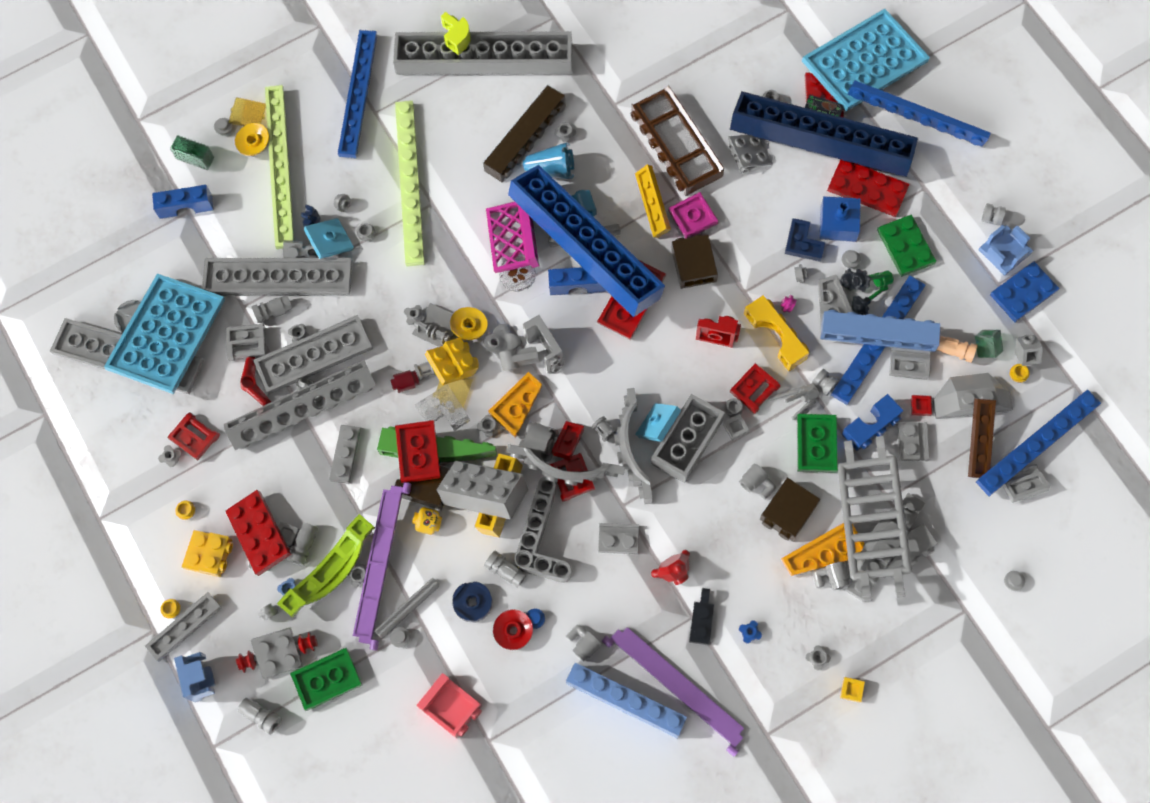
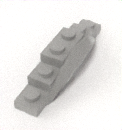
[614,388,653,504]
[506,444,625,486]
[846,493,925,602]

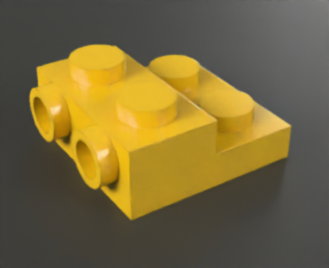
[425,338,479,385]
[181,530,233,578]

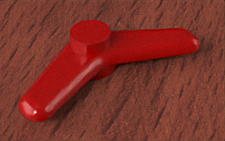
[240,356,271,406]

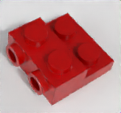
[696,316,741,348]

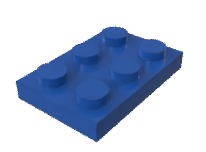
[990,261,1060,322]

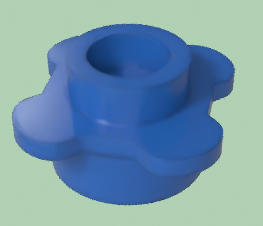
[739,620,762,644]

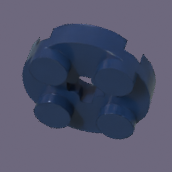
[452,582,493,623]

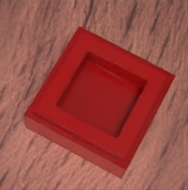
[911,395,932,416]

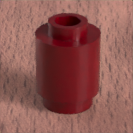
[390,370,420,393]

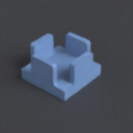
[978,225,1033,276]
[174,652,215,703]

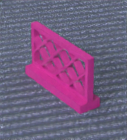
[486,202,540,273]

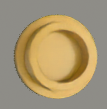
[1009,364,1030,383]
[175,500,195,520]
[160,599,181,619]

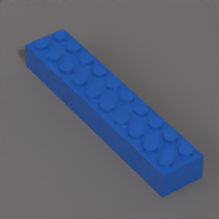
[508,164,665,317]

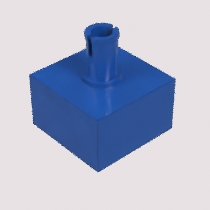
[819,196,861,242]

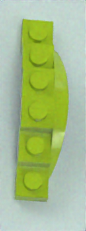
[277,514,375,618]

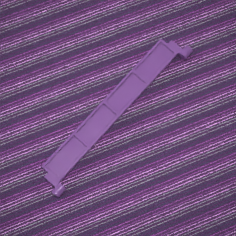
[352,482,412,651]
[601,627,744,757]

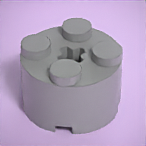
[519,422,559,463]

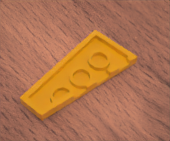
[781,523,865,576]

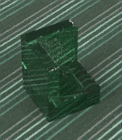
[975,330,1003,358]

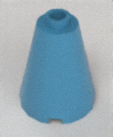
[523,143,575,179]

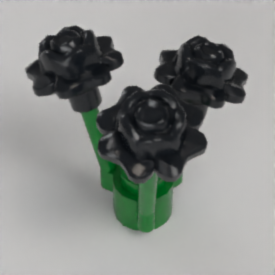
[841,268,894,315]

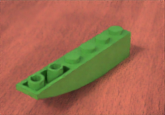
[377,426,497,463]

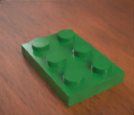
[877,214,936,277]
[797,414,838,473]
[290,648,362,711]

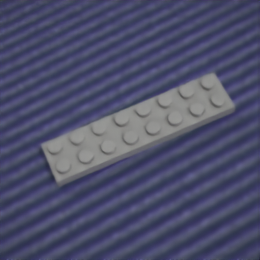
[202,258,352,295]
[50,318,204,395]

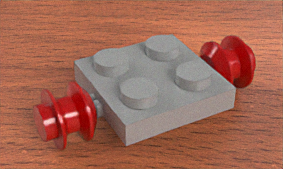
[236,627,318,679]

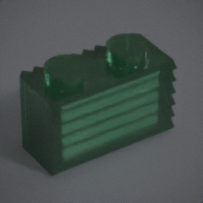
[170,135,214,170]

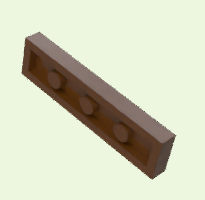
[968,399,996,478]

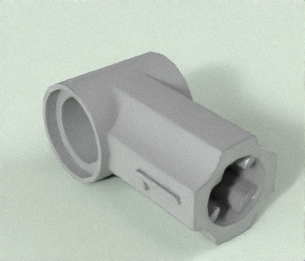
[499,347,539,371]

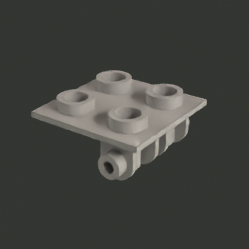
[728,135,772,173]
[412,303,454,347]

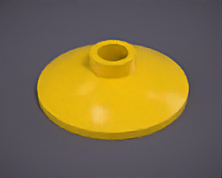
[235,123,269,156]
[450,307,488,340]

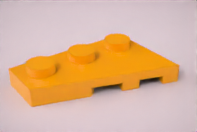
[488,372,542,438]

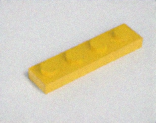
[635,164,671,238]

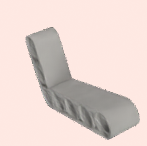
[515,476,572,583]

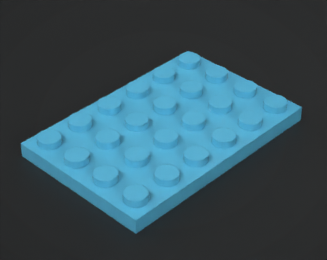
[802,9,930,112]
[104,274,225,394]

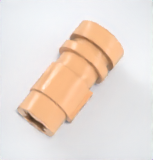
[937,335,978,363]

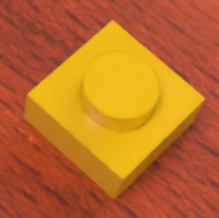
[840,677,865,703]

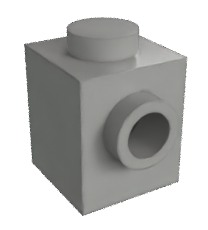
[1015,335,1043,366]

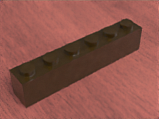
[483,85,566,182]

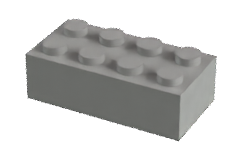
[651,394,725,483]
[437,461,528,519]

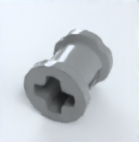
[414,361,436,381]
[592,416,617,442]

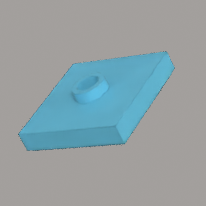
[304,218,354,259]
[635,403,681,442]

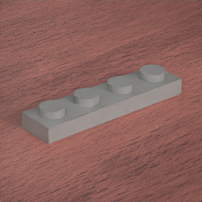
[145,592,222,662]

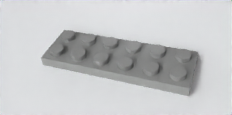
[253,315,373,395]

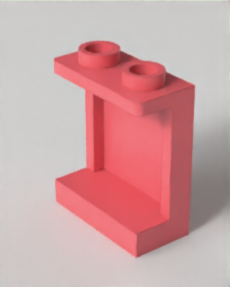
[416,673,482,739]

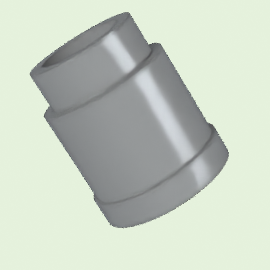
[739,463,776,499]
[813,562,849,590]
[566,625,602,661]

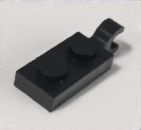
[689,588,714,645]

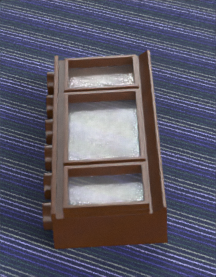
[630,85,724,196]

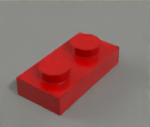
[552,421,584,460]

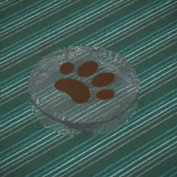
[499,256,536,292]

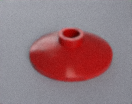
[493,609,533,650]

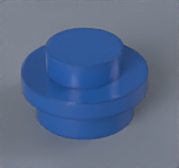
[526,609,545,629]

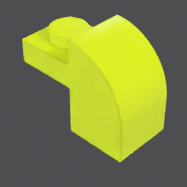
[441,12,471,55]

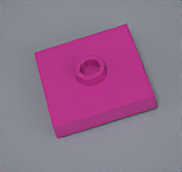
[668,192,719,239]

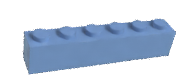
[820,310,940,352]
[566,663,687,739]

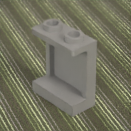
[523,315,564,373]

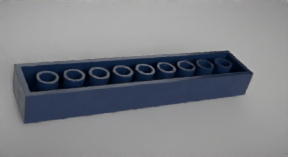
[729,91,918,177]

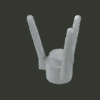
[769,383,819,420]

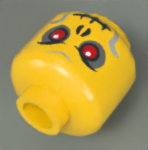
[412,507,442,535]

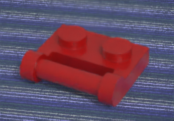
[730,363,781,414]
[167,412,220,461]
[550,453,595,502]

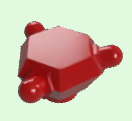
[651,550,690,585]

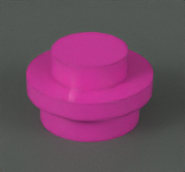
[780,294,797,313]

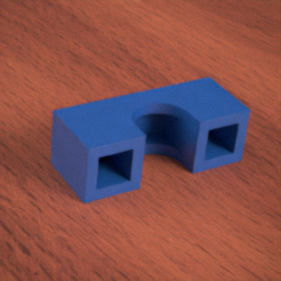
[152,185,214,219]
[548,267,606,295]
[841,394,903,451]

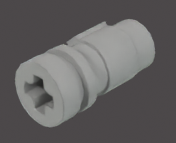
[251,295,293,323]
[286,523,318,566]
[484,550,526,588]
[238,698,282,735]

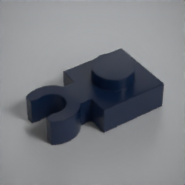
[301,204,320,228]

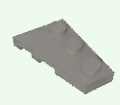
[818,274,853,324]

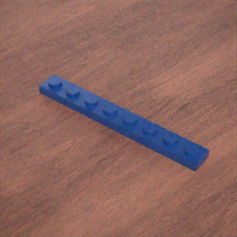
[337,30,377,158]
[847,80,991,147]
[831,275,926,405]
[976,389,1101,497]

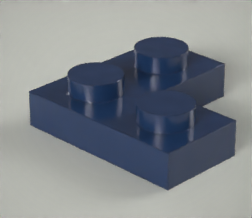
[784,218,825,262]

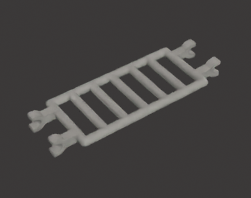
[838,436,912,601]

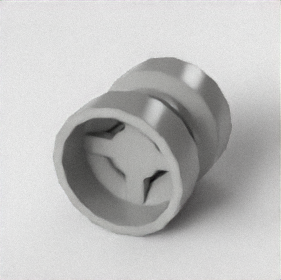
[982,203,1006,225]
[812,369,839,395]

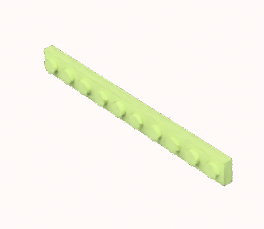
[265,85,294,249]
[395,100,425,266]

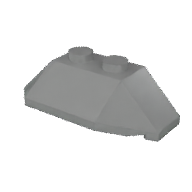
[932,373,1013,419]

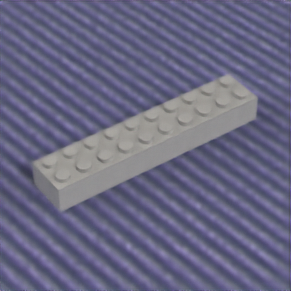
[393,31,572,74]

